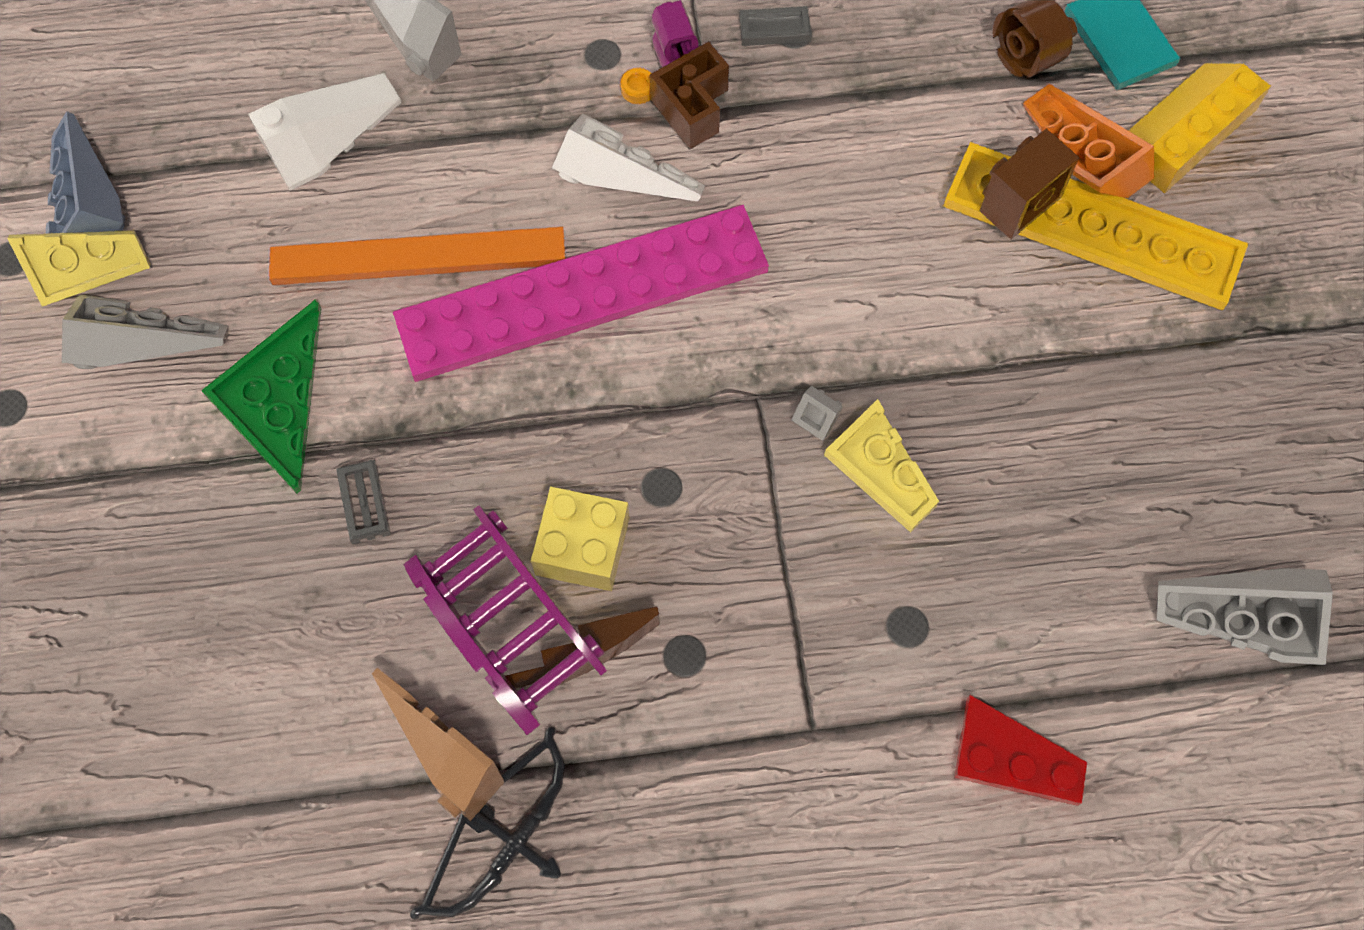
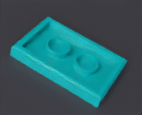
[1064,0,1180,90]

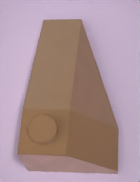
[372,668,505,821]

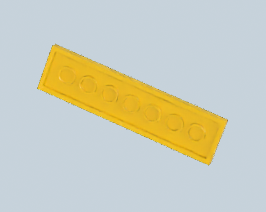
[943,142,1249,311]

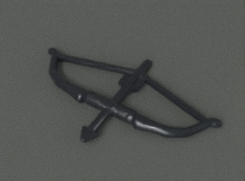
[410,726,565,920]

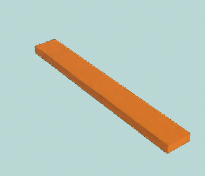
[269,227,566,285]

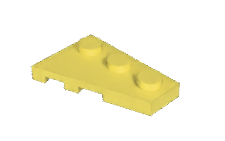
[7,230,150,307]
[824,399,939,533]

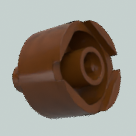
[993,0,1077,78]

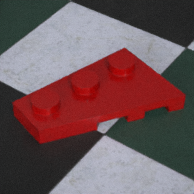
[954,695,1087,806]

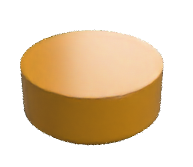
[620,68,652,104]

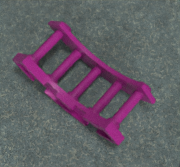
[403,505,607,735]

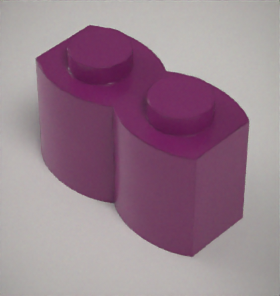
[652,0,698,67]

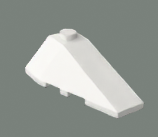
[248,73,401,191]
[552,113,705,202]

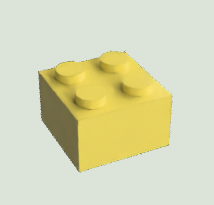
[531,487,630,591]

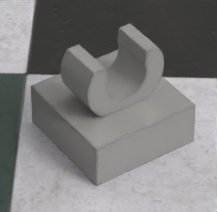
[791,386,843,441]

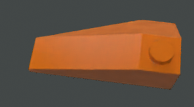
[1023,83,1154,198]

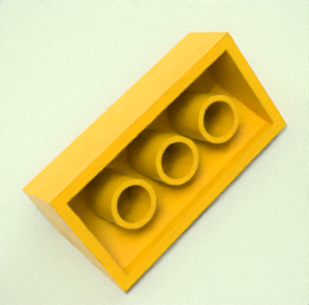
[1128,63,1271,194]

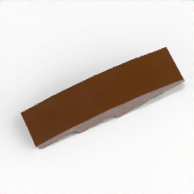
[505,606,660,691]

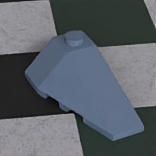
[46,111,125,234]

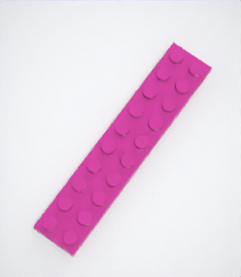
[393,204,769,382]

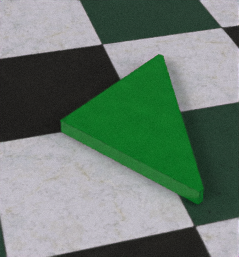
[201,300,322,494]

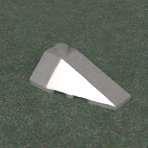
[365,0,462,82]
[62,295,228,369]
[1157,568,1333,665]

